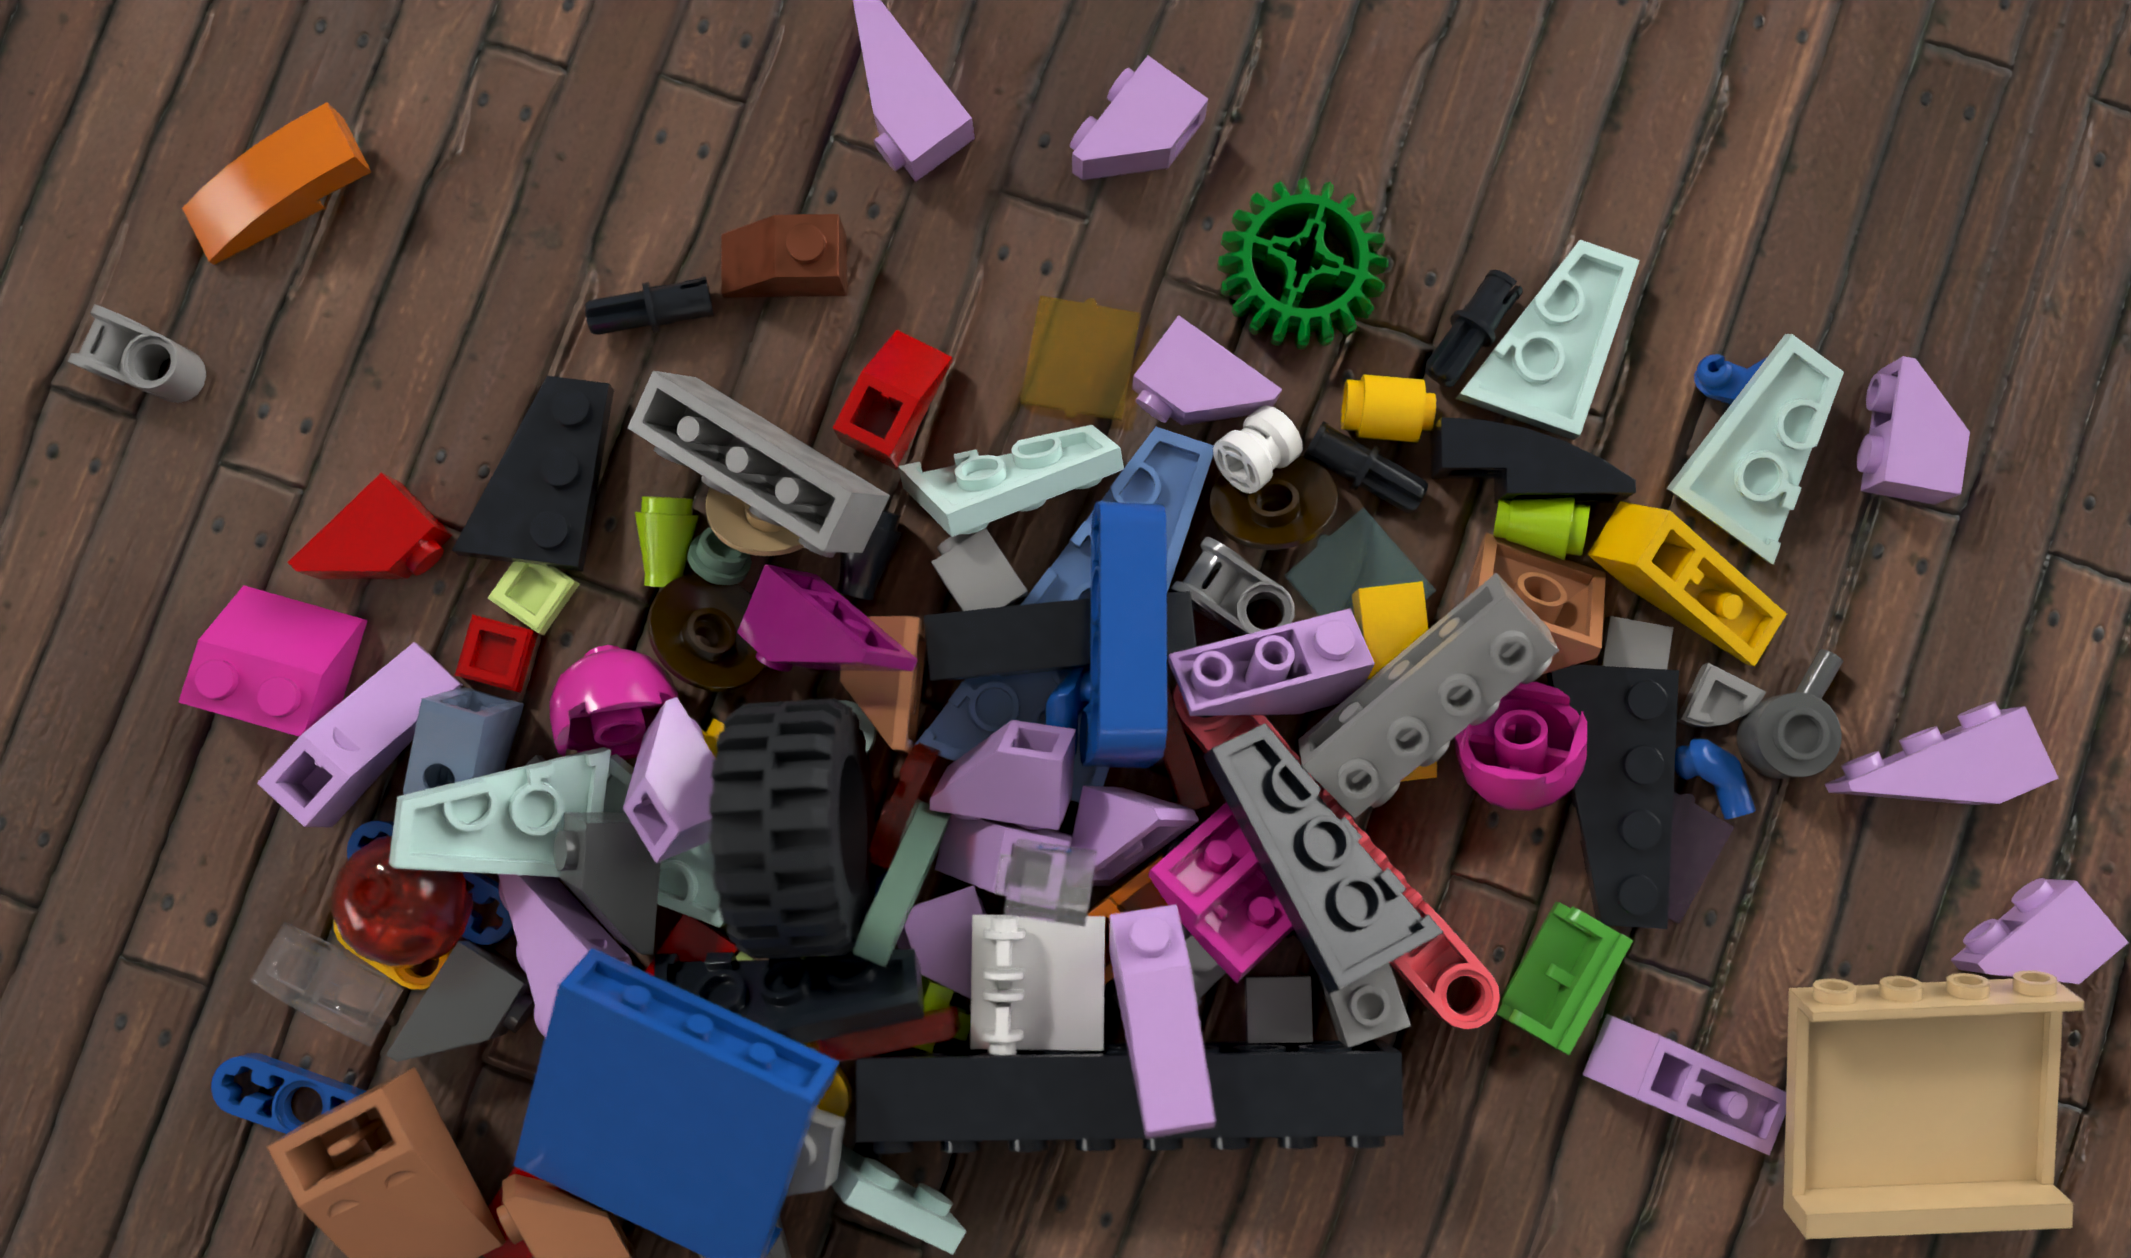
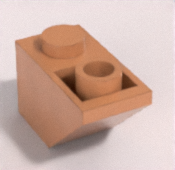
[497,1174,636,1258]

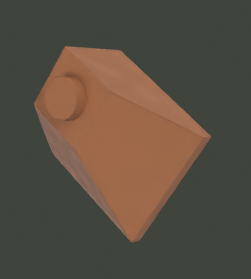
[1462,532,1606,674]
[840,616,927,756]

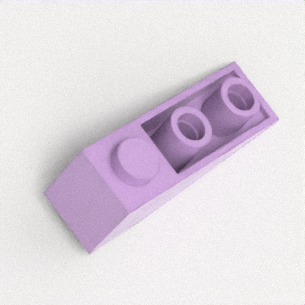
[1168,608,1375,716]
[257,642,463,827]
[1825,701,2058,805]
[498,874,633,1038]

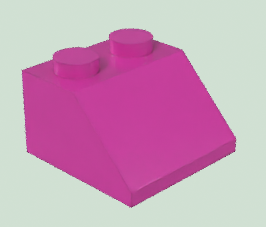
[178,585,368,737]

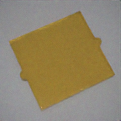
[1020,295,1141,421]

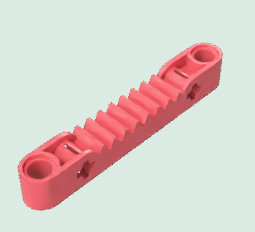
[1170,684,1500,1029]

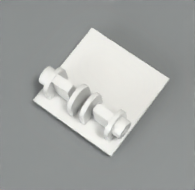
[970,914,1105,1055]

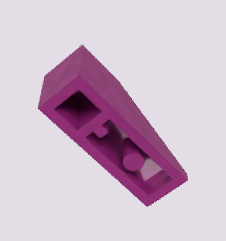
[737,564,918,672]

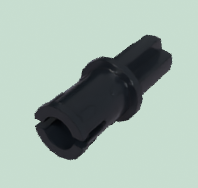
[1425,269,1523,388]
[585,276,714,335]
[1303,421,1428,513]

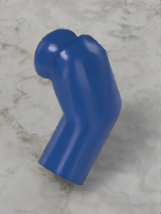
[1694,354,1768,405]
[1046,667,1090,755]
[1675,739,1756,819]

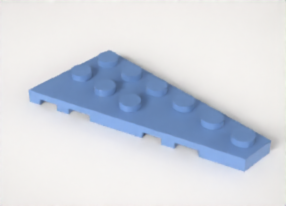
[913,427,1214,803]

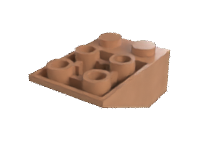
[267,1067,506,1258]

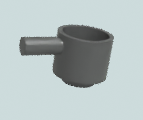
[1736,649,1843,779]

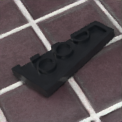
[1546,664,1679,929]
[654,949,925,1044]

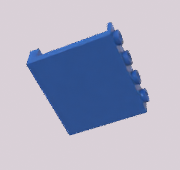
[513,948,839,1258]

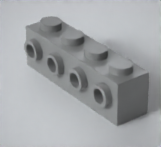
[627,371,890,558]
[1298,573,1559,818]

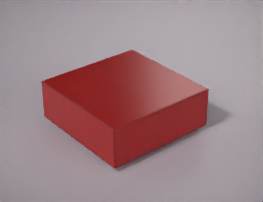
[455,614,538,693]

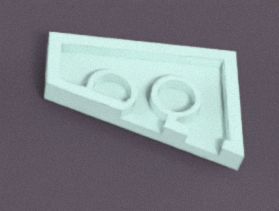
[1456,240,1640,440]
[898,425,1124,537]

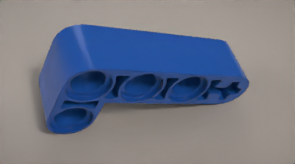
[1079,501,1167,768]

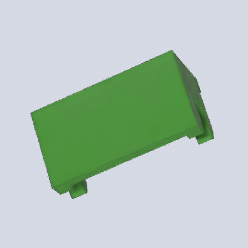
[1495,902,1633,1055]

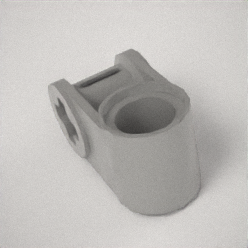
[67,304,206,403]
[1170,537,1295,636]

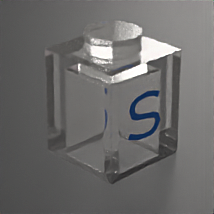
[995,839,1098,926]

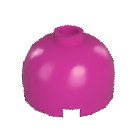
[549,645,679,760]
[1455,682,1587,811]

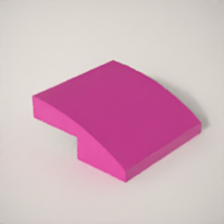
[1148,802,1294,983]

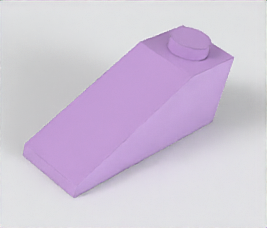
[853,0,975,182]
[1109,905,1215,1138]
[1583,1014,1786,1156]

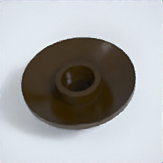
[1210,456,1338,550]
[647,574,765,692]

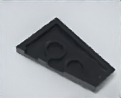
[452,376,614,571]

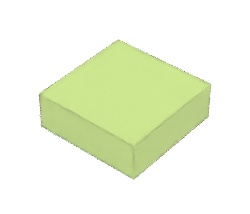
[488,561,580,635]

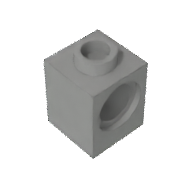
[931,528,1028,611]
[1317,963,1411,1047]

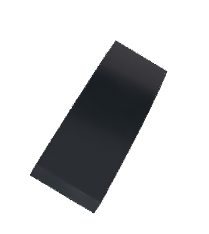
[1431,417,1636,503]

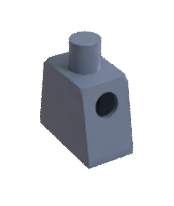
[403,687,524,795]

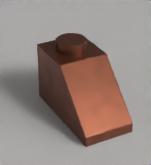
[721,214,847,298]

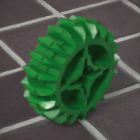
[1217,177,1389,350]

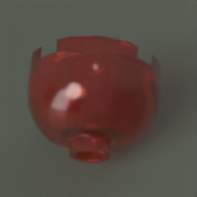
[332,836,473,969]

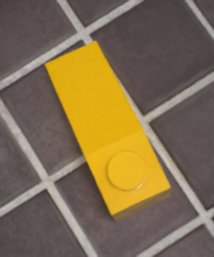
[1587,501,1787,667]

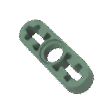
[853,801,952,967]

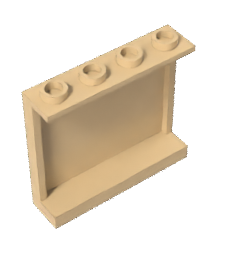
[1783,970,2084,1239]

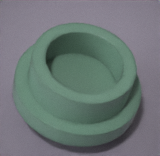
[687,527,751,585]

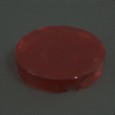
[869,742,942,869]

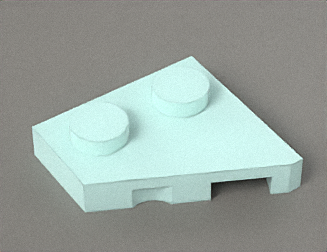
[831,1144,966,1254]

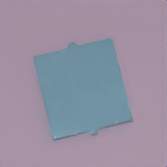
[1284,507,1436,616]

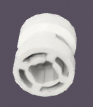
[1213,405,1303,494]

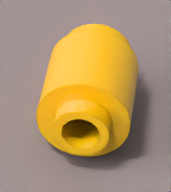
[1341,374,1436,443]

